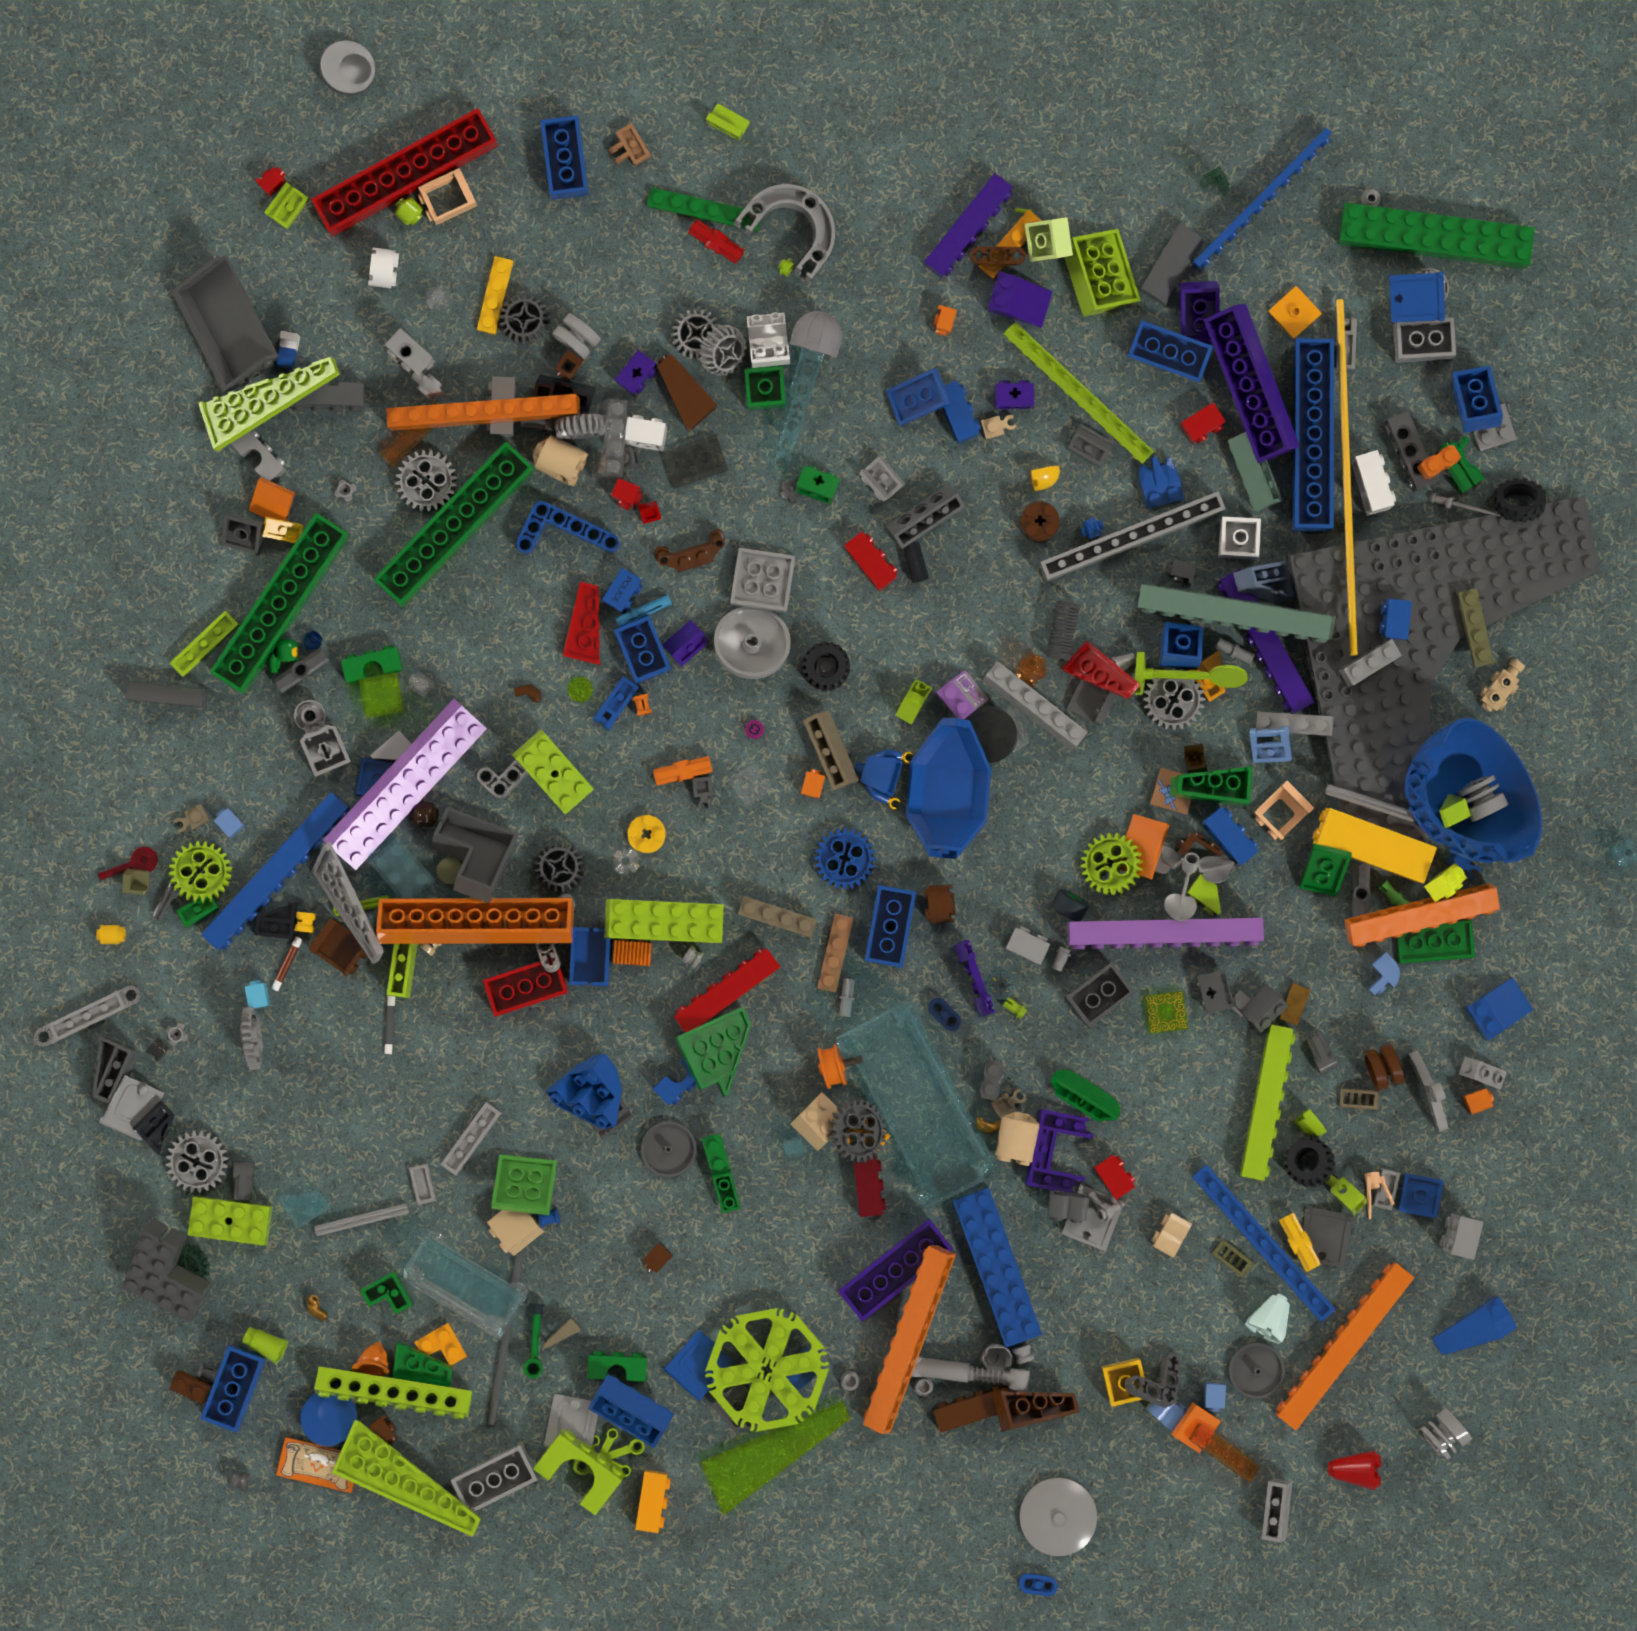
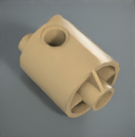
[533,435,589,487]
[995,1112,1040,1166]

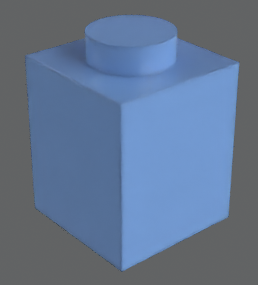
[214,808,246,838]
[1204,1382,1226,1412]

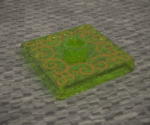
[1144,991,1188,1034]

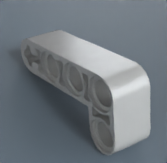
[477,759,528,799]

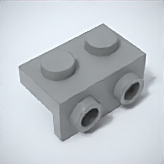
[859,455,905,501]

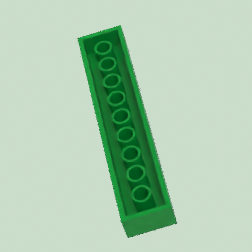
[1338,203,1535,269]
[373,442,535,608]
[210,513,351,695]

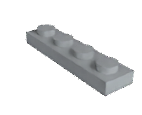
[1256,712,1334,736]
[440,1102,502,1176]

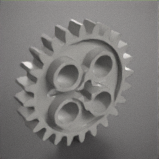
[395,450,458,512]
[1143,668,1206,730]
[240,1007,263,1070]
[165,1130,229,1193]

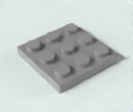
[730,548,795,613]

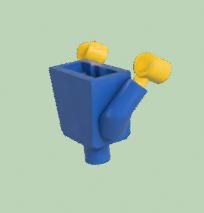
[854,749,913,809]

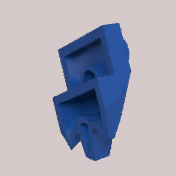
[1138,454,1184,509]

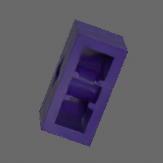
[615,350,657,396]
[995,380,1034,409]

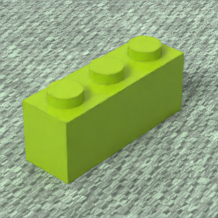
[387,944,418,998]

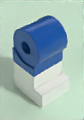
[276,331,300,370]

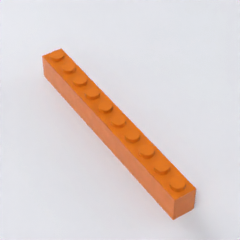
[386,394,580,431]
[863,1245,956,1434]
[1276,1262,1415,1430]

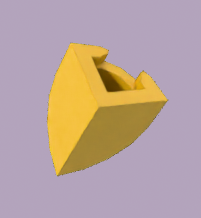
[1030,466,1060,492]

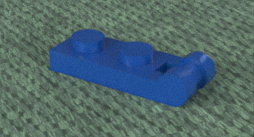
[593,676,639,731]

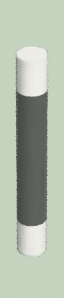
[384,996,395,1054]

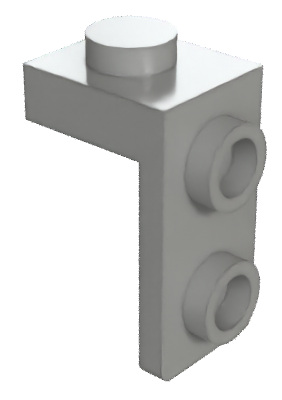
[1459,1057,1507,1089]

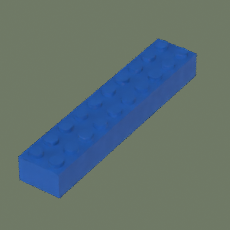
[1292,338,1334,532]

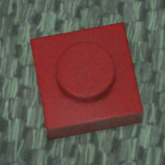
[638,500,662,524]

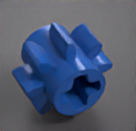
[1080,517,1104,540]

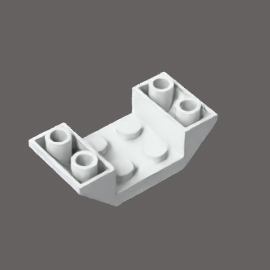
[747,312,790,368]

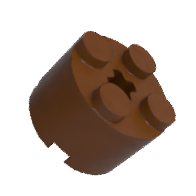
[1020,502,1059,542]
[924,884,955,924]

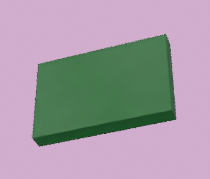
[1299,843,1352,897]

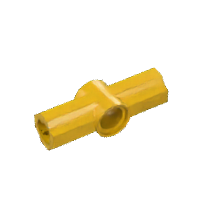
[1279,1213,1321,1272]

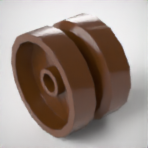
[1363,1043,1405,1092]

